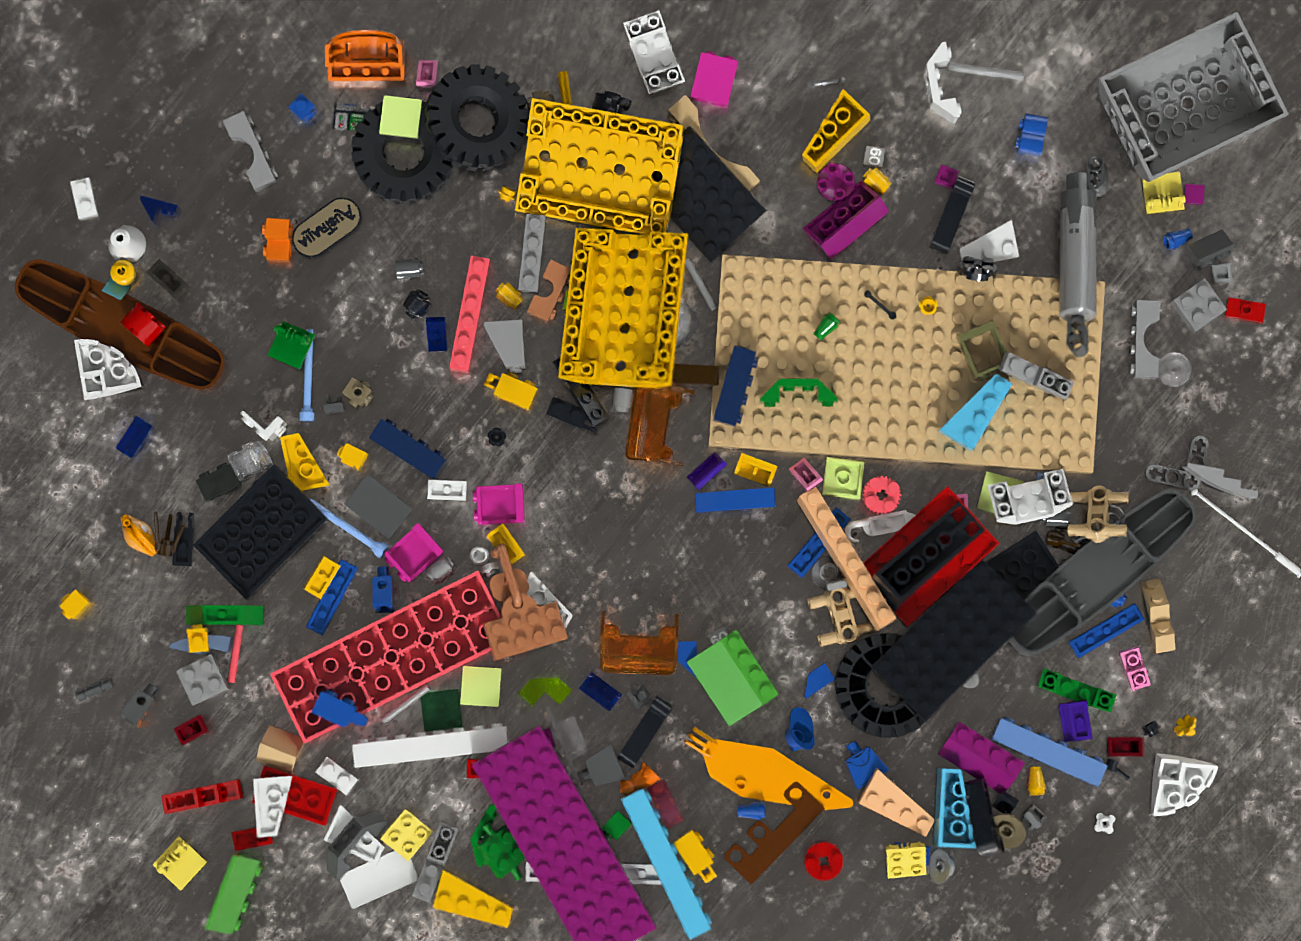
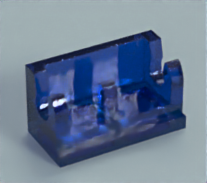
[115,415,152,458]
[579,672,622,712]

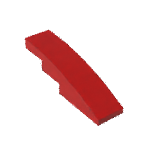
[161,779,243,814]

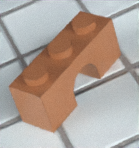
[527,259,571,323]

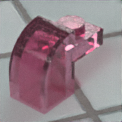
[647,780,684,828]

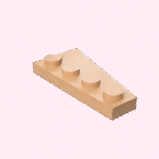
[858,768,935,837]

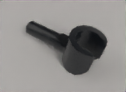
[1106,759,1130,780]

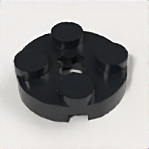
[958,256,997,281]

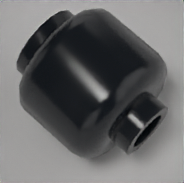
[403,289,431,319]

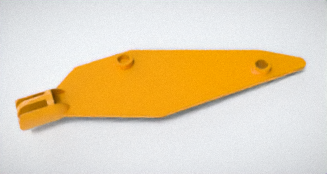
[684,726,853,810]

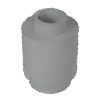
[612,386,633,413]
[426,556,455,584]

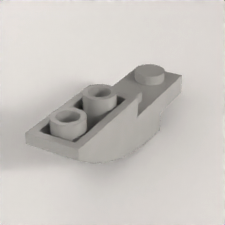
[998,352,1074,400]
[412,822,459,903]

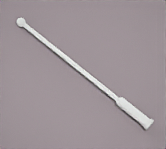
[1190,489,1301,578]

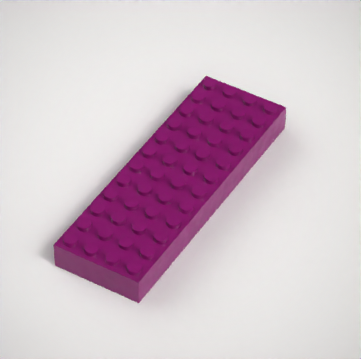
[472,725,656,941]

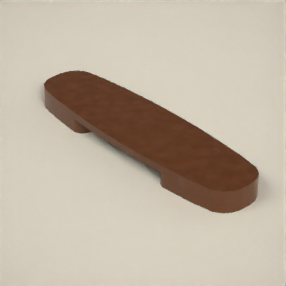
[15,259,227,391]

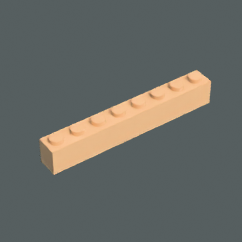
[797,487,896,631]

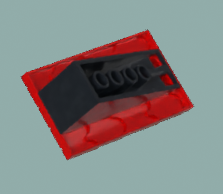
[863,486,999,628]

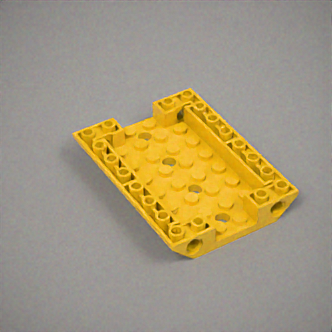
[515,98,683,235]
[558,228,688,388]

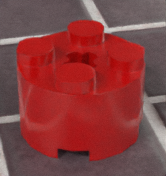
[120,302,166,347]
[804,841,843,881]

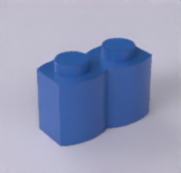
[1015,113,1048,157]

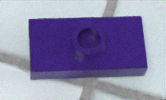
[687,452,727,490]

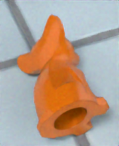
[619,762,661,796]

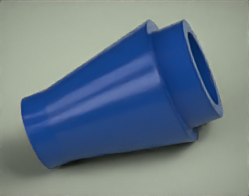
[1163,228,1193,250]
[737,801,766,820]

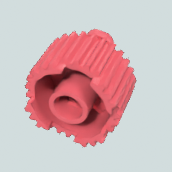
[861,476,901,515]

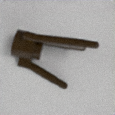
[154,511,185,556]
[1047,527,1080,554]

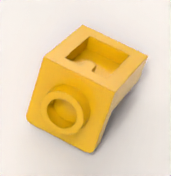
[186,624,209,653]

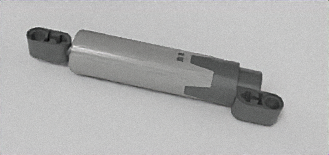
[1059,156,1108,358]

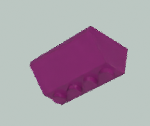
[803,181,889,260]
[937,721,1025,793]

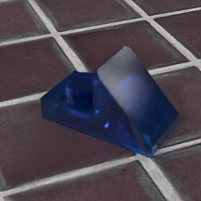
[140,195,180,225]
[426,317,448,352]

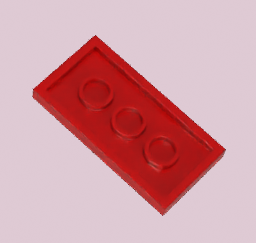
[252,766,338,826]

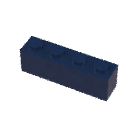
[713,346,759,427]
[369,418,447,480]

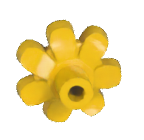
[1174,714,1197,736]

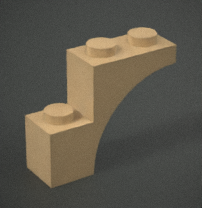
[1141,578,1175,654]

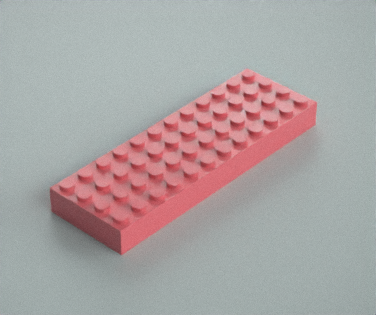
[270,571,501,743]

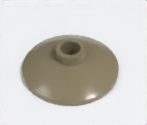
[994,814,1026,848]

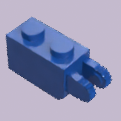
[311,689,368,727]

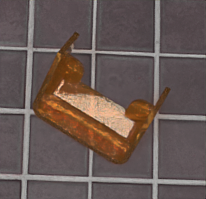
[625,385,695,467]
[600,611,679,675]

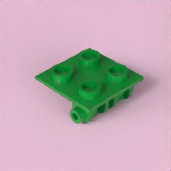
[267,321,315,370]

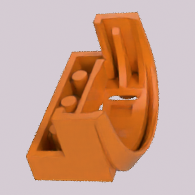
[325,30,405,81]

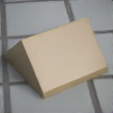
[256,725,304,774]

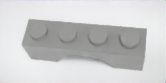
[223,111,278,192]
[518,214,546,294]
[1130,300,1160,379]

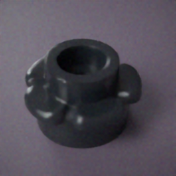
[487,428,506,446]
[1142,721,1161,737]

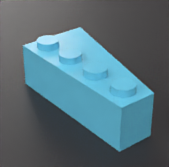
[938,374,1012,452]
[933,768,976,848]

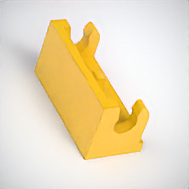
[734,453,777,487]
[487,523,526,565]
[303,555,340,599]

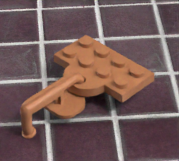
[483,544,568,661]

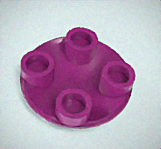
[817,163,855,201]

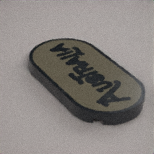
[292,197,361,258]

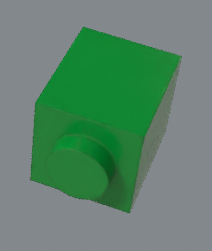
[602,810,632,841]

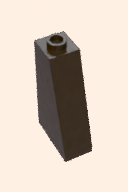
[672,364,719,388]

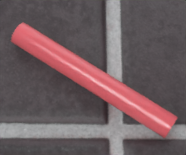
[227,625,243,683]

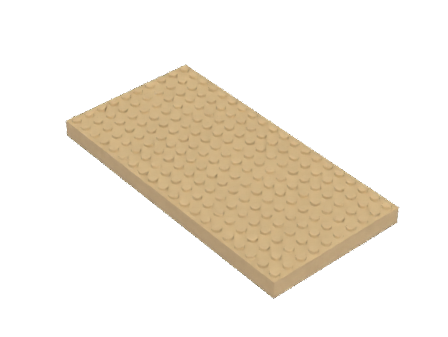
[709,255,1105,474]

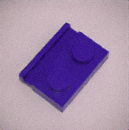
[1059,700,1093,742]

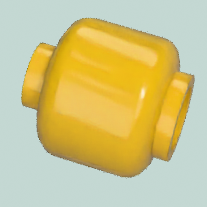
[110,260,137,286]

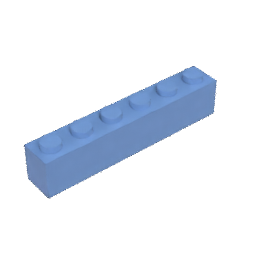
[990,716,1108,787]

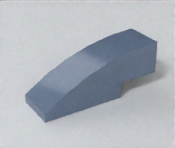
[169,635,233,656]

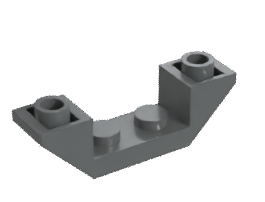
[327,811,388,882]

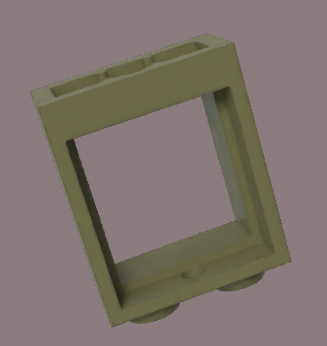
[956,321,1007,381]

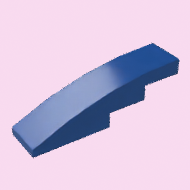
[695,488,776,513]

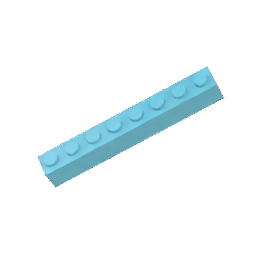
[620,789,712,939]

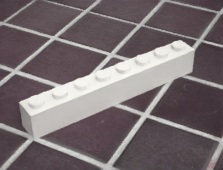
[352,723,509,768]

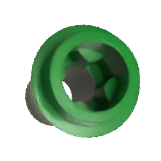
[813,312,841,341]

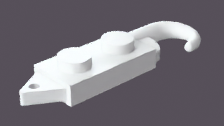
[844,510,915,543]

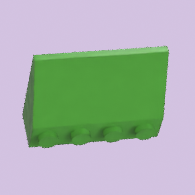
[687,630,779,726]
[205,852,263,934]

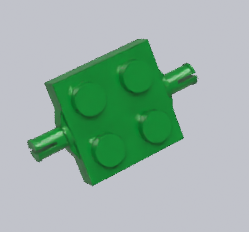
[477,822,525,881]

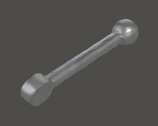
[806,78,846,88]

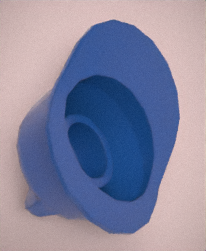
[785,707,815,751]

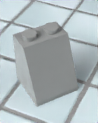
[483,320,526,374]

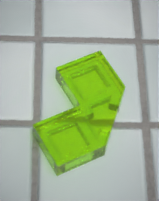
[518,678,572,706]

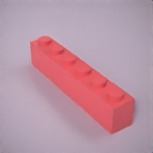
[449,255,491,374]

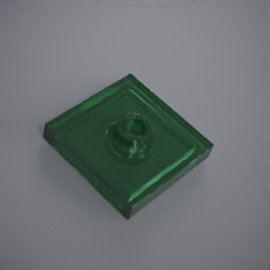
[420,689,463,732]

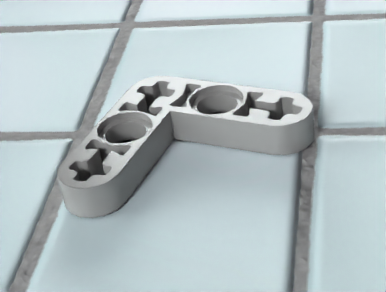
[1145,436,1209,491]

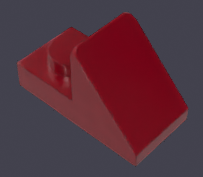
[173,714,209,746]
[1108,737,1144,757]

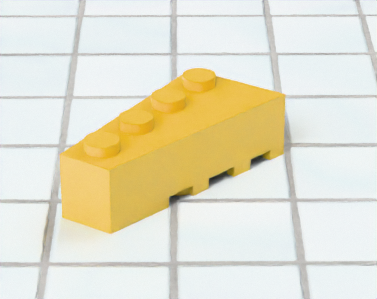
[802,89,871,173]
[433,869,514,928]

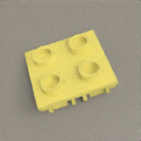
[1142,172,1185,214]
[380,809,433,861]
[153,836,207,890]
[885,842,926,878]

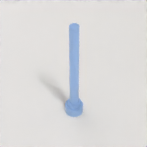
[299,329,315,421]
[310,499,389,559]

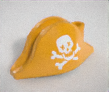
[121,514,157,556]

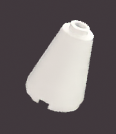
[108,225,146,263]

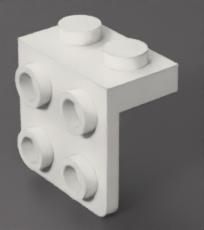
[240,410,288,441]

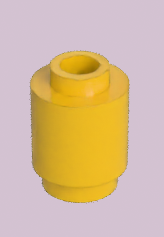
[863,167,892,195]
[495,282,524,310]

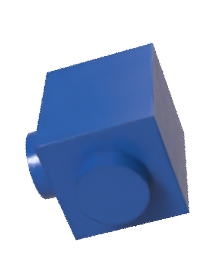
[288,93,317,124]

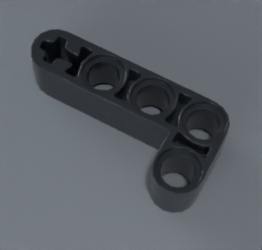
[930,176,976,254]
[617,695,674,768]
[964,777,1005,858]

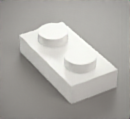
[70,177,98,219]
[427,480,467,501]
[316,757,358,795]

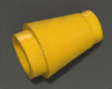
[1027,767,1046,795]

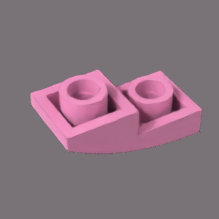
[1119,646,1151,691]

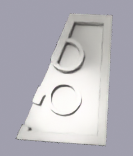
[959,220,1019,263]
[519,571,573,630]
[253,776,293,837]
[324,805,385,865]

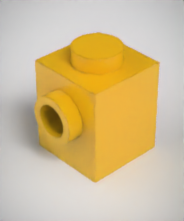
[59,589,92,620]

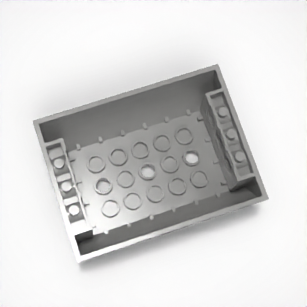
[1098,12,1289,182]

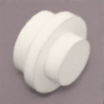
[470,546,489,566]
[481,562,500,579]

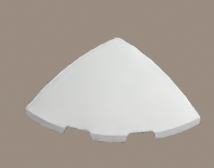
[74,339,141,401]
[1151,753,1218,816]

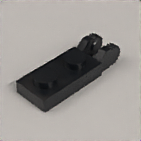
[172,512,195,566]

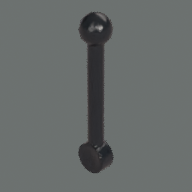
[864,290,896,320]

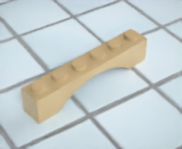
[668,95,760,192]

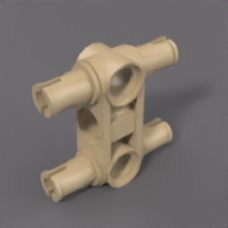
[1068,485,1129,543]
[807,587,876,647]

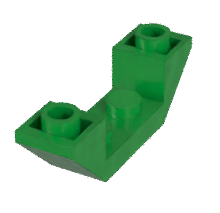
[760,378,838,407]
[186,605,263,625]
[1037,668,1117,713]
[470,804,498,868]

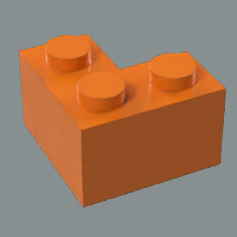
[262,218,293,263]

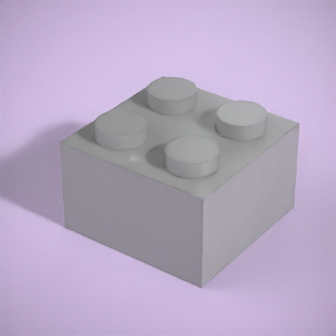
[1170,278,1227,334]
[176,654,230,706]

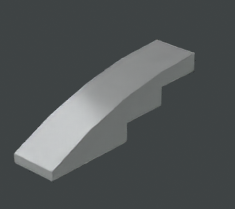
[1181,463,1258,499]

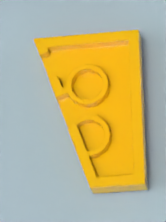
[280,433,330,491]

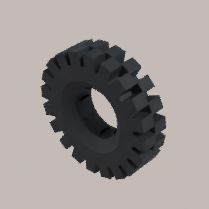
[424,64,530,171]
[351,97,454,203]
[835,633,925,738]

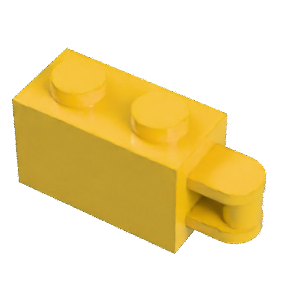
[483,372,538,411]
[673,830,717,883]

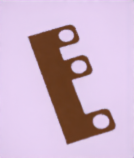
[724,782,825,885]

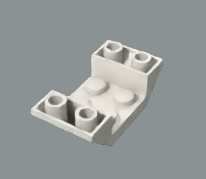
[623,10,685,95]
[923,42,961,124]
[988,469,1073,525]

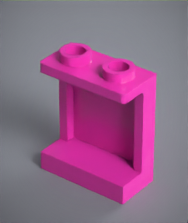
[690,51,738,108]
[473,483,525,525]
[384,523,445,583]

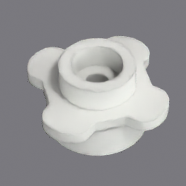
[1094,813,1115,834]

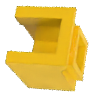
[337,443,368,471]

